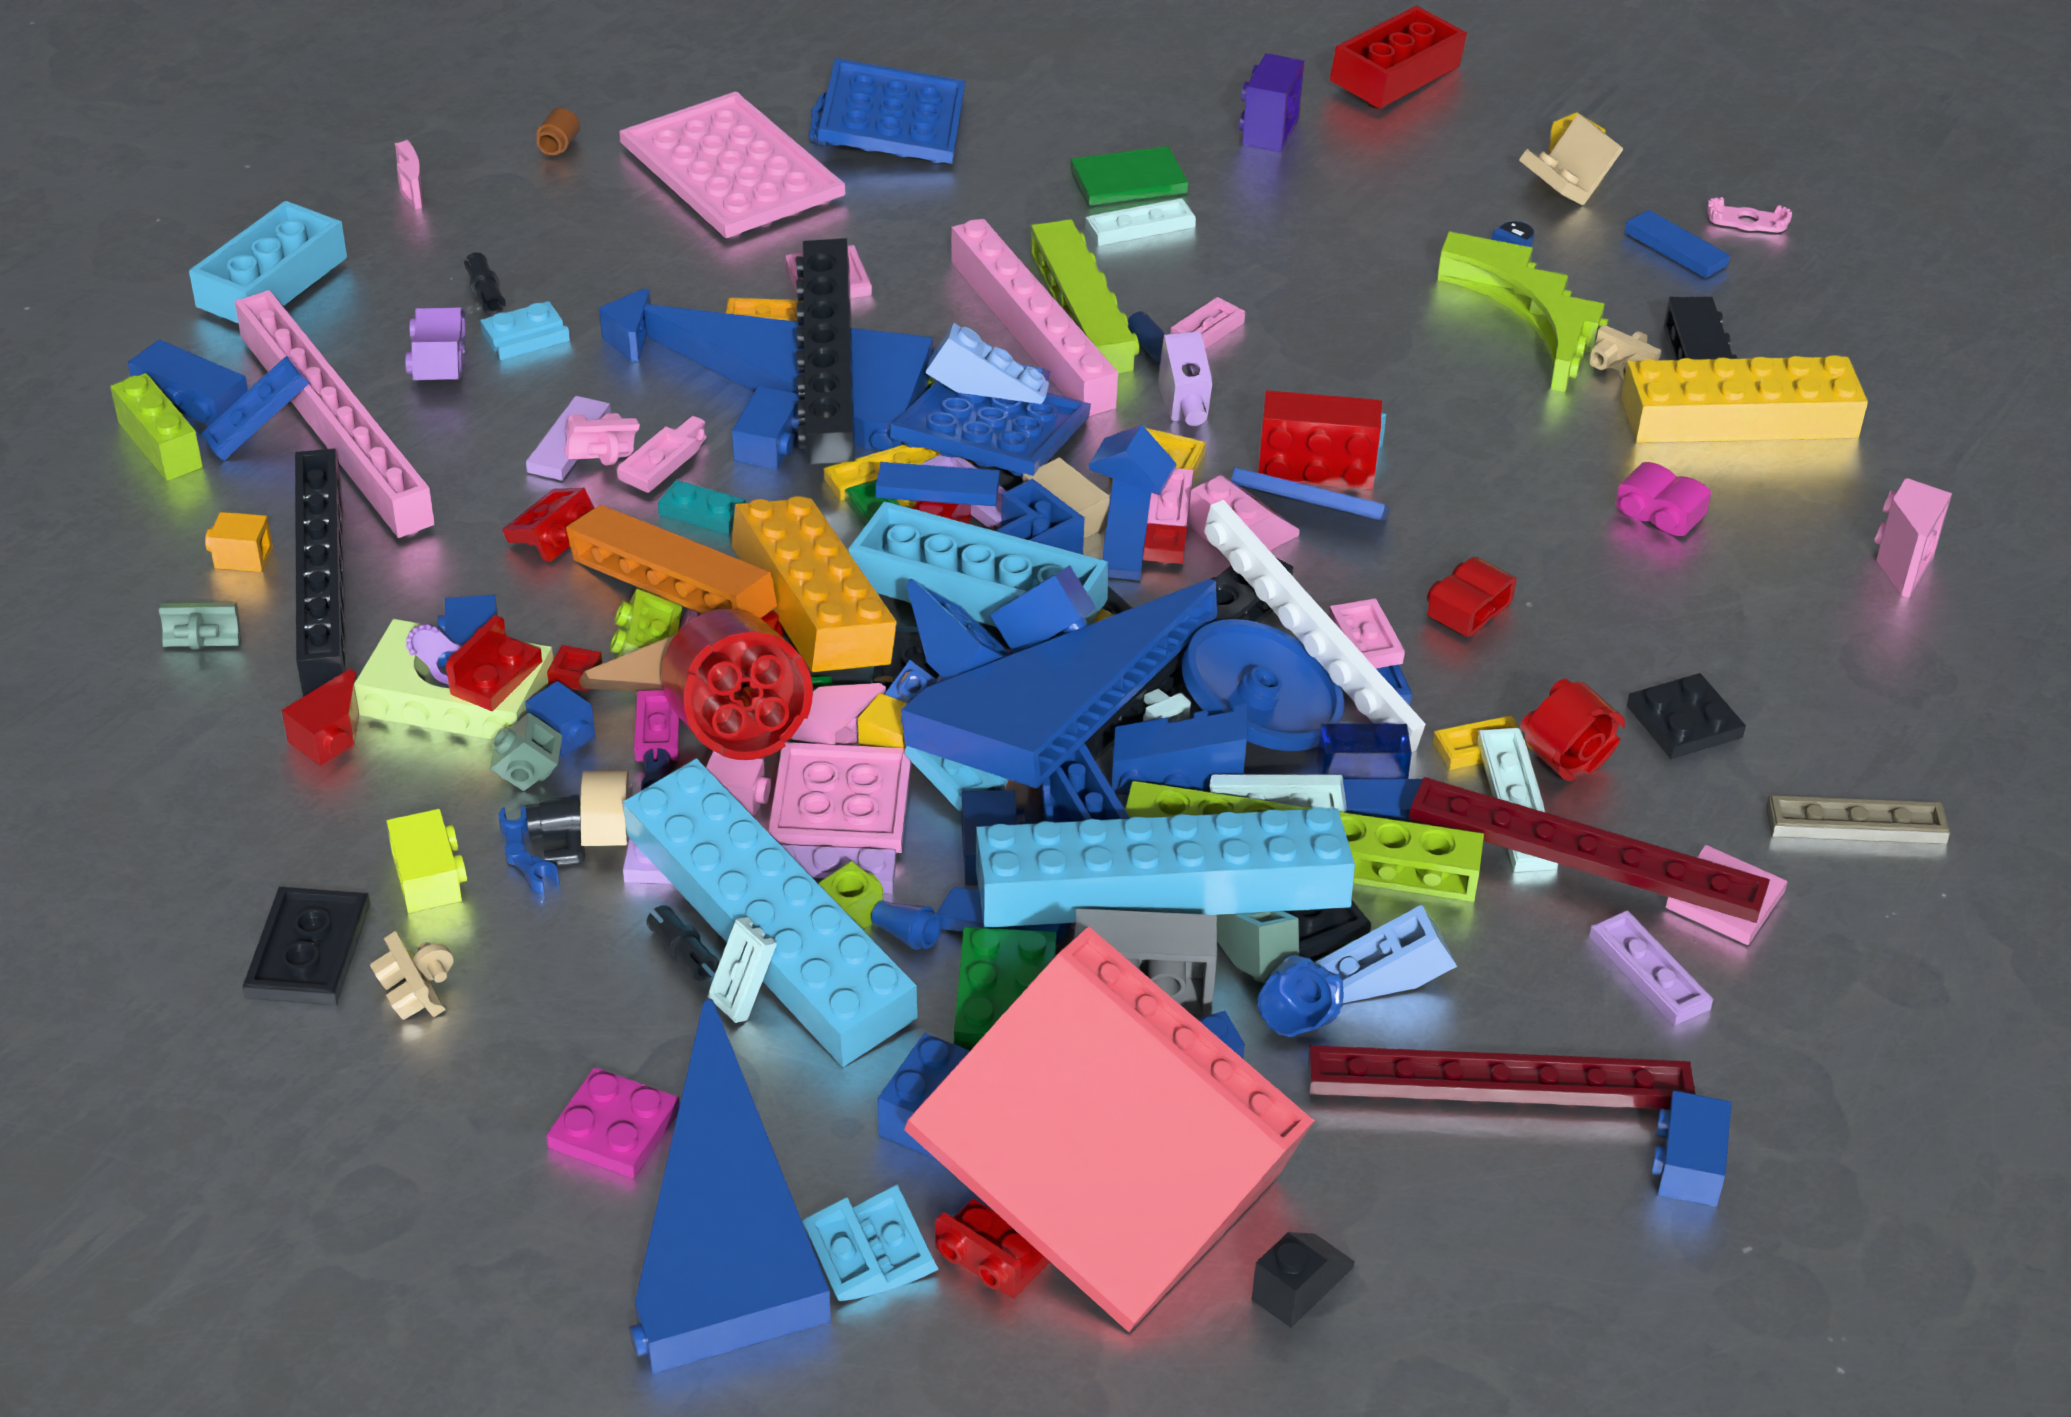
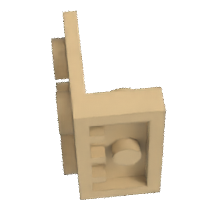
[1519,115,1623,206]

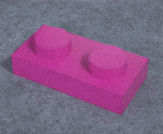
[634,690,680,762]

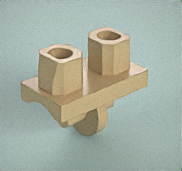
[1589,324,1661,381]
[369,931,453,1020]

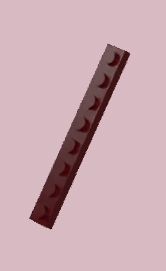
[1409,777,1770,923]
[1308,1045,1696,1109]

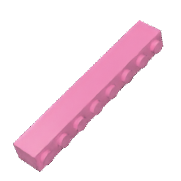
[951,218,1118,416]

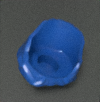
[1257,956,1344,1037]

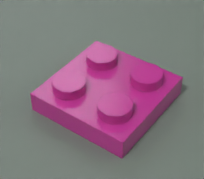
[546,1067,680,1179]

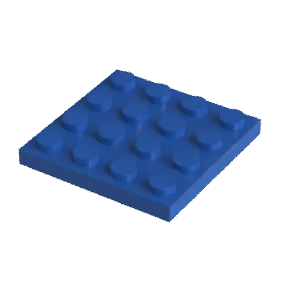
[817,58,966,164]
[890,381,1091,477]

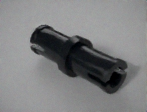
[464,252,506,314]
[646,905,719,981]

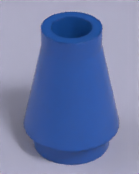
[871,900,942,950]

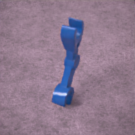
[498,806,560,895]

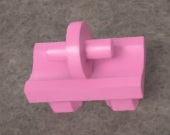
[564,413,640,465]

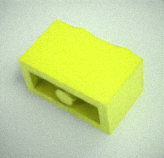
[386,809,467,913]

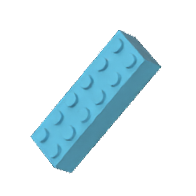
[849,501,1108,639]

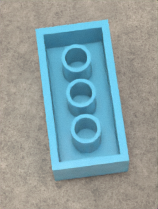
[189,201,347,324]

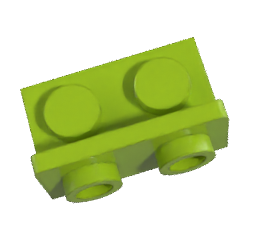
[609,589,682,659]

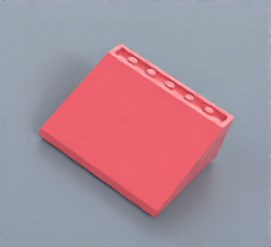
[904,926,1314,1332]

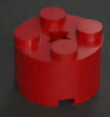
[1520,678,1625,781]

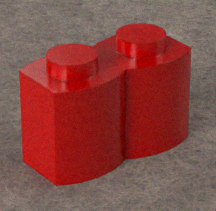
[1427,557,1517,637]

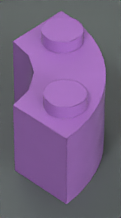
[405,308,466,380]

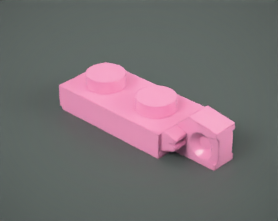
[617,415,706,493]

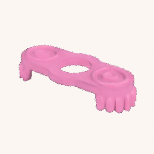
[1707,197,1792,232]

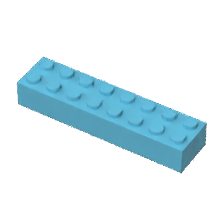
[622,758,918,1067]
[976,807,1355,928]

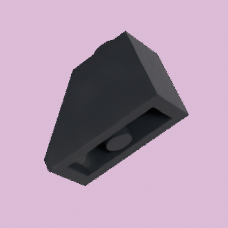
[1251,1232,1355,1328]

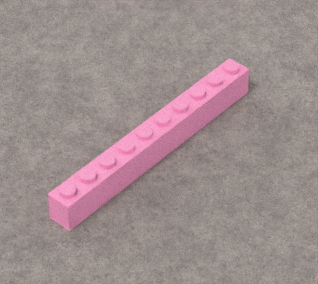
[234,290,435,538]

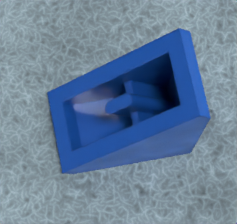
[599,289,651,362]
[1088,424,1176,495]

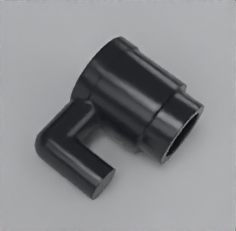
[526,794,585,867]

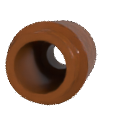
[536,108,580,156]

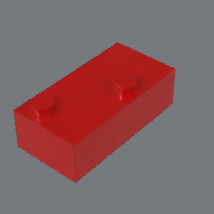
[1329,5,1467,109]

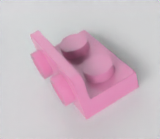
[1329,598,1405,668]

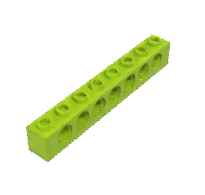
[1125,781,1484,902]

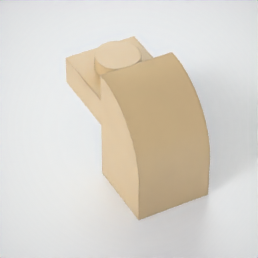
[581,770,633,846]

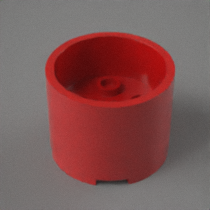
[661,609,813,760]

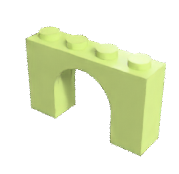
[354,619,553,740]

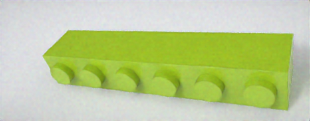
[1030,219,1139,373]

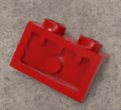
[502,487,594,562]
[446,615,542,712]
[935,1198,1050,1299]

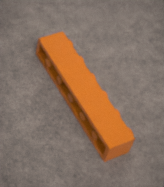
[566,504,777,618]

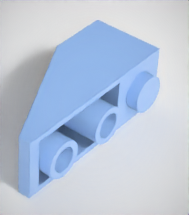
[925,323,1049,404]

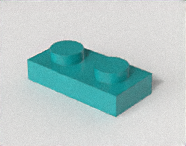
[658,480,746,535]

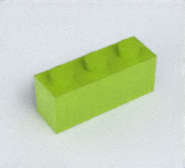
[110,373,203,481]

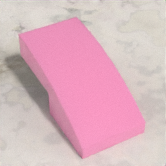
[395,140,424,210]

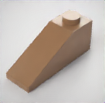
[578,635,675,692]

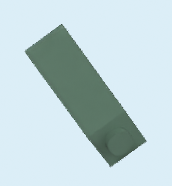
[1217,911,1299,982]

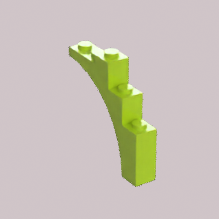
[1437,231,1609,392]

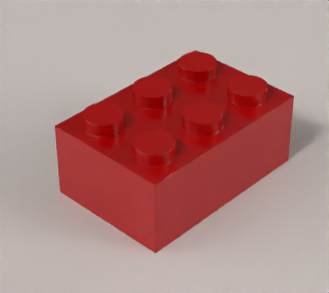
[1258,390,1382,490]

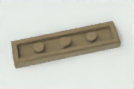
[1766,795,1950,844]

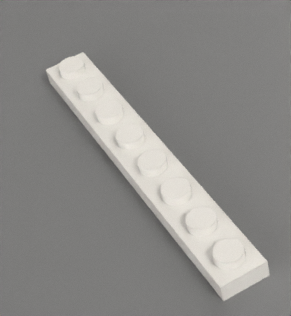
[1204,500,1426,757]

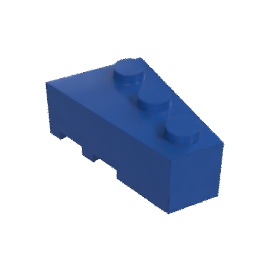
[1111,703,1248,795]
[1039,743,1130,823]

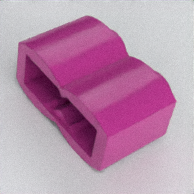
[1616,462,1711,536]

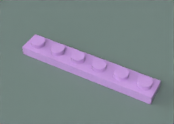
[623,838,896,894]

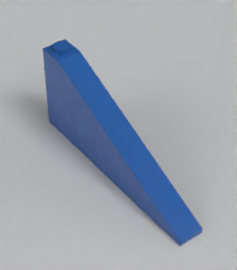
[644,304,934,451]
[901,579,1217,788]
[629,999,831,1374]

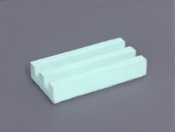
[707,917,777,1023]

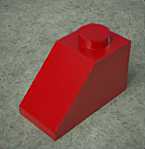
[282,668,359,766]

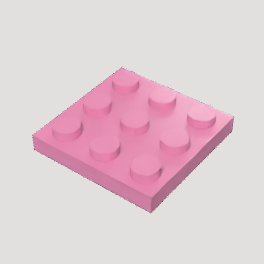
[768,742,912,853]

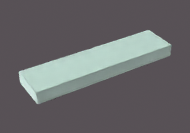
[1477,728,1558,872]

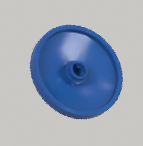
[1182,619,1345,751]

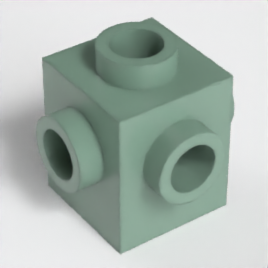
[490,713,562,791]

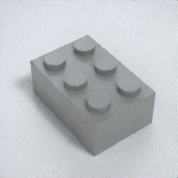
[1075,909,1217,1019]

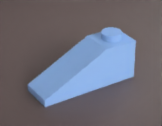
[1315,905,1457,1003]

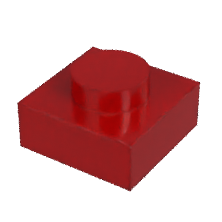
[1143,523,1187,564]
[547,645,603,692]

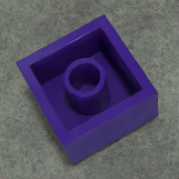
[1239,53,1304,152]

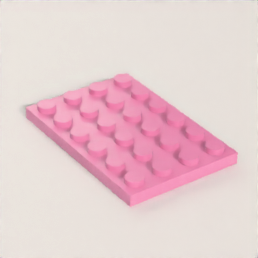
[620,91,845,238]

